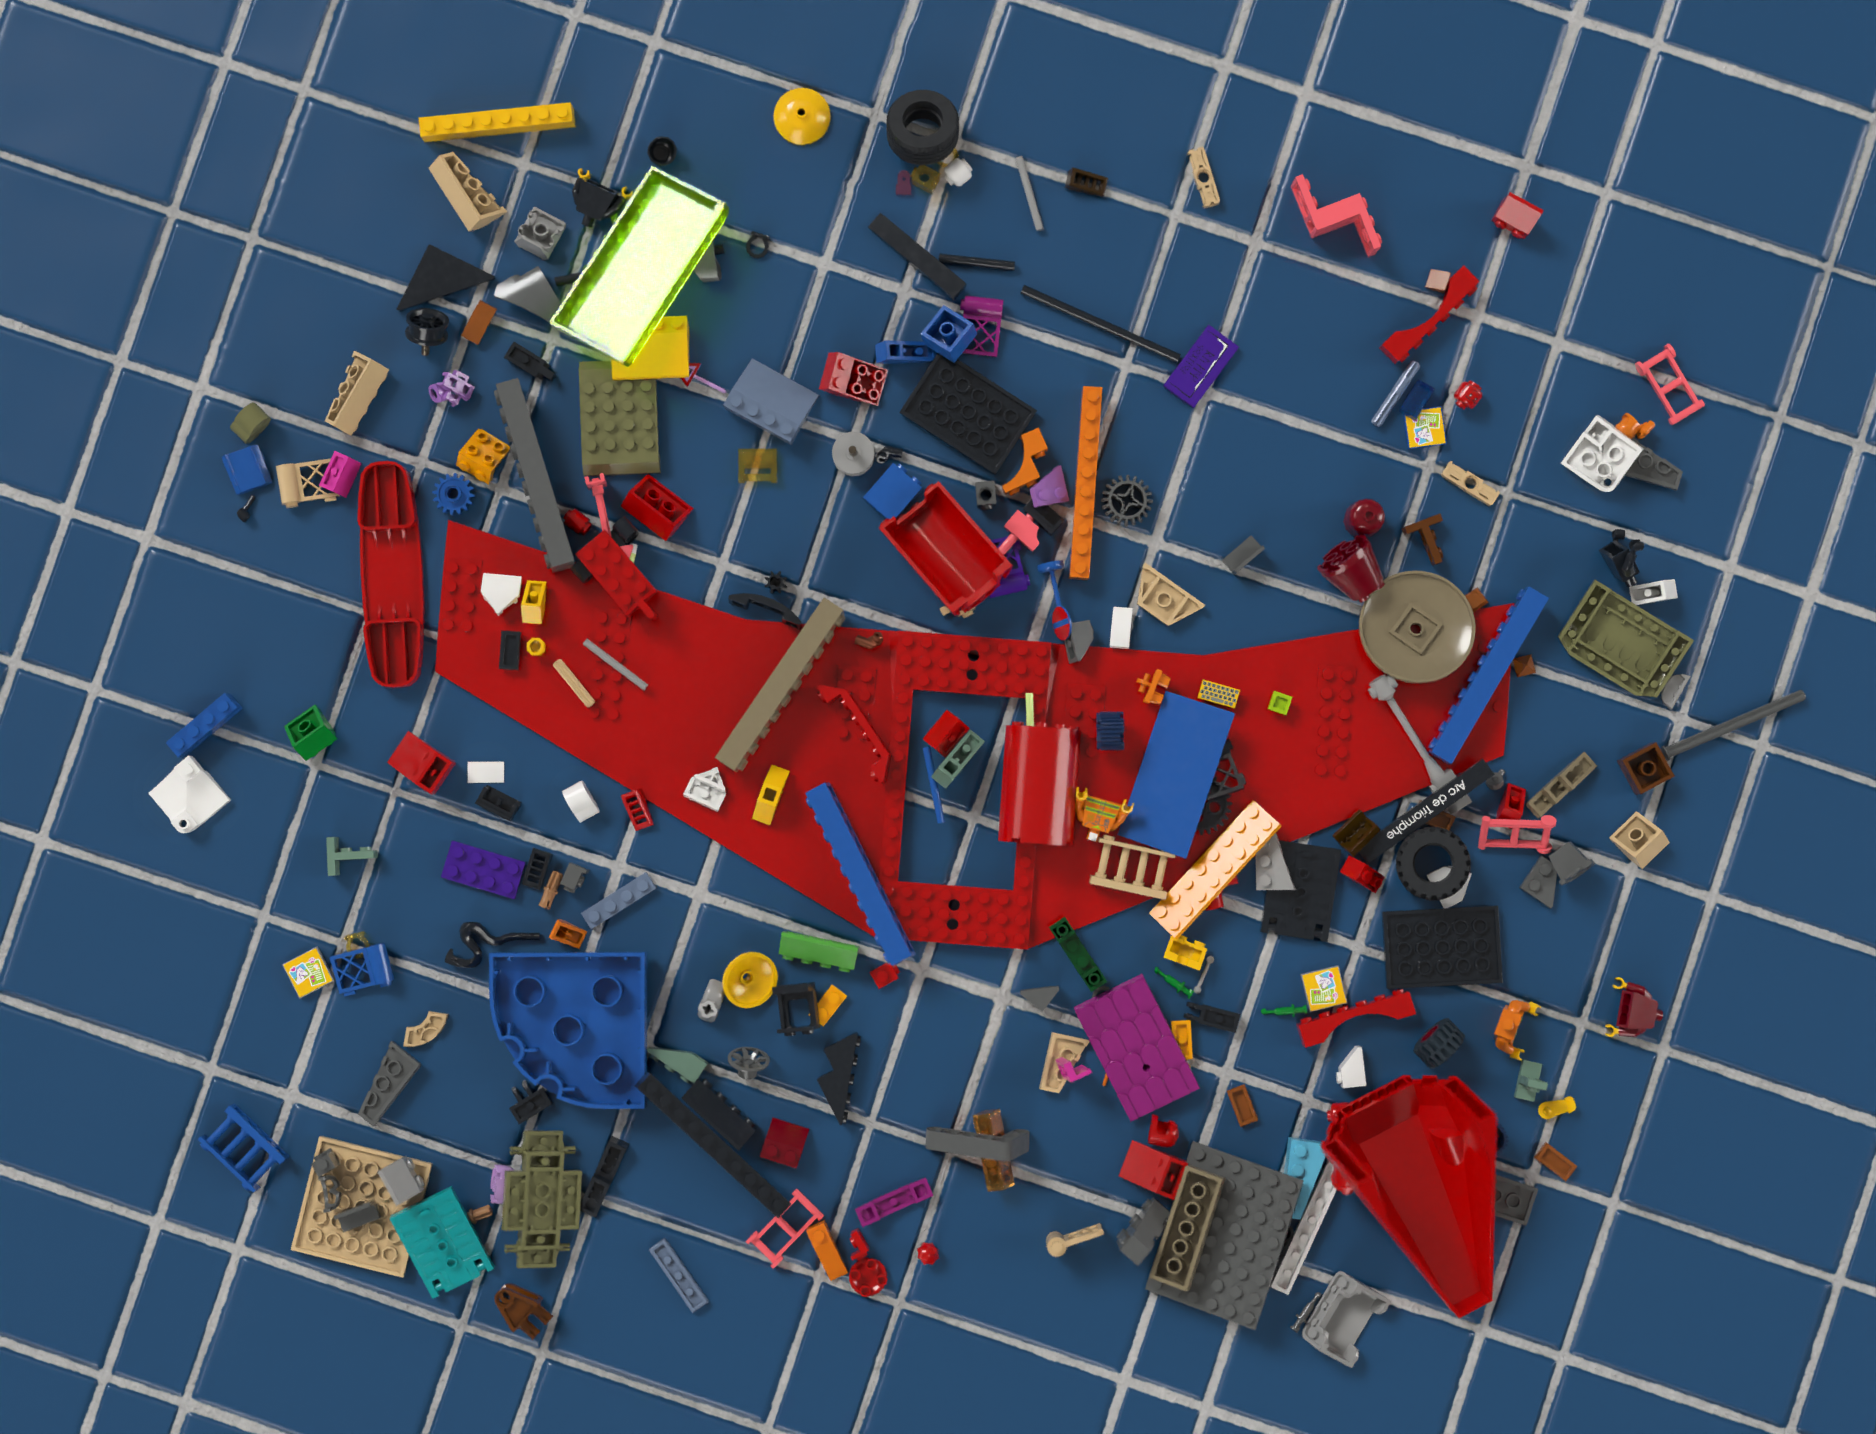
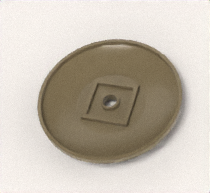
[1359,571,1475,683]

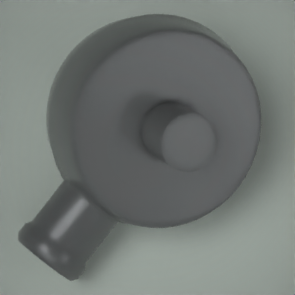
[1485,769,1505,790]

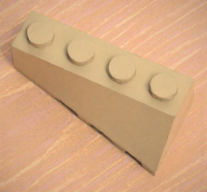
[429,152,507,232]
[325,351,389,436]

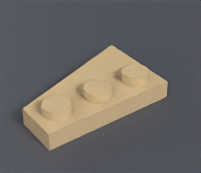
[1039,1032,1089,1093]

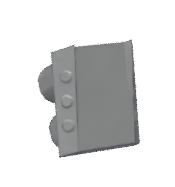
[514,207,567,260]

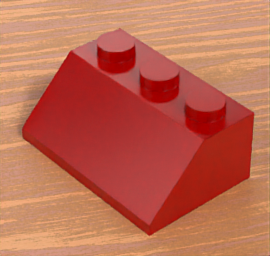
[621,474,693,541]

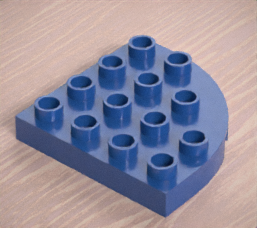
[489,951,647,1109]

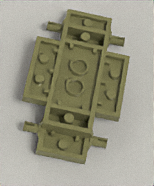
[502,1130,582,1268]

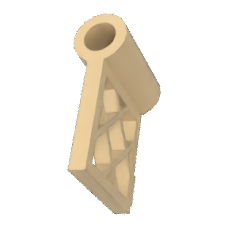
[276,458,340,508]
[1046,1223,1104,1257]

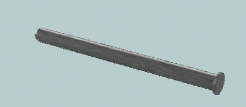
[1661,690,1806,761]

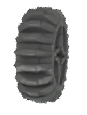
[1101,475,1153,527]

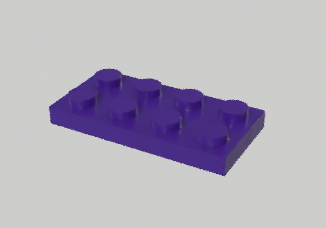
[441,840,526,899]

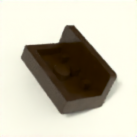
[1333,810,1381,857]

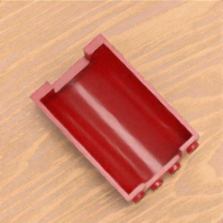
[879,481,1013,616]
[998,722,1081,846]

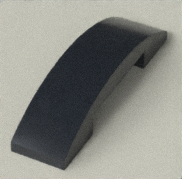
[728,593,802,630]

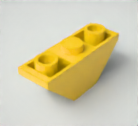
[752,765,790,825]

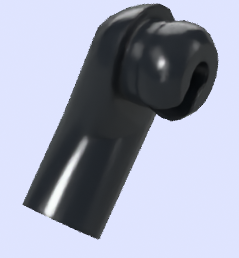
[876,446,903,464]

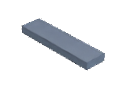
[648,1238,709,1313]

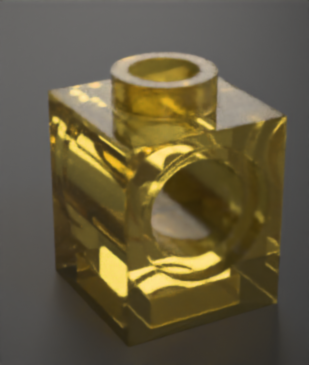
[910,165,941,194]

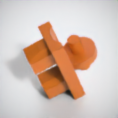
[1136,669,1171,705]

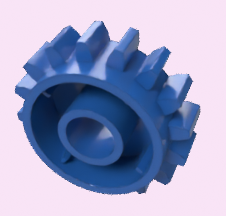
[432,473,476,516]

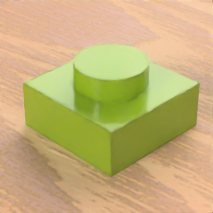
[1267,691,1292,716]

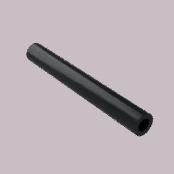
[939,253,1015,271]

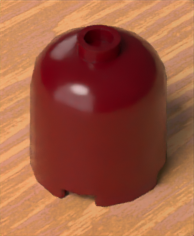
[1344,499,1385,538]

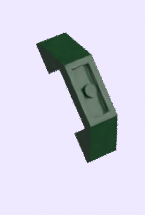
[1049,917,1107,992]

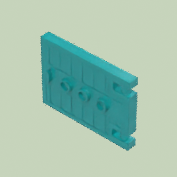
[390,1186,494,1299]

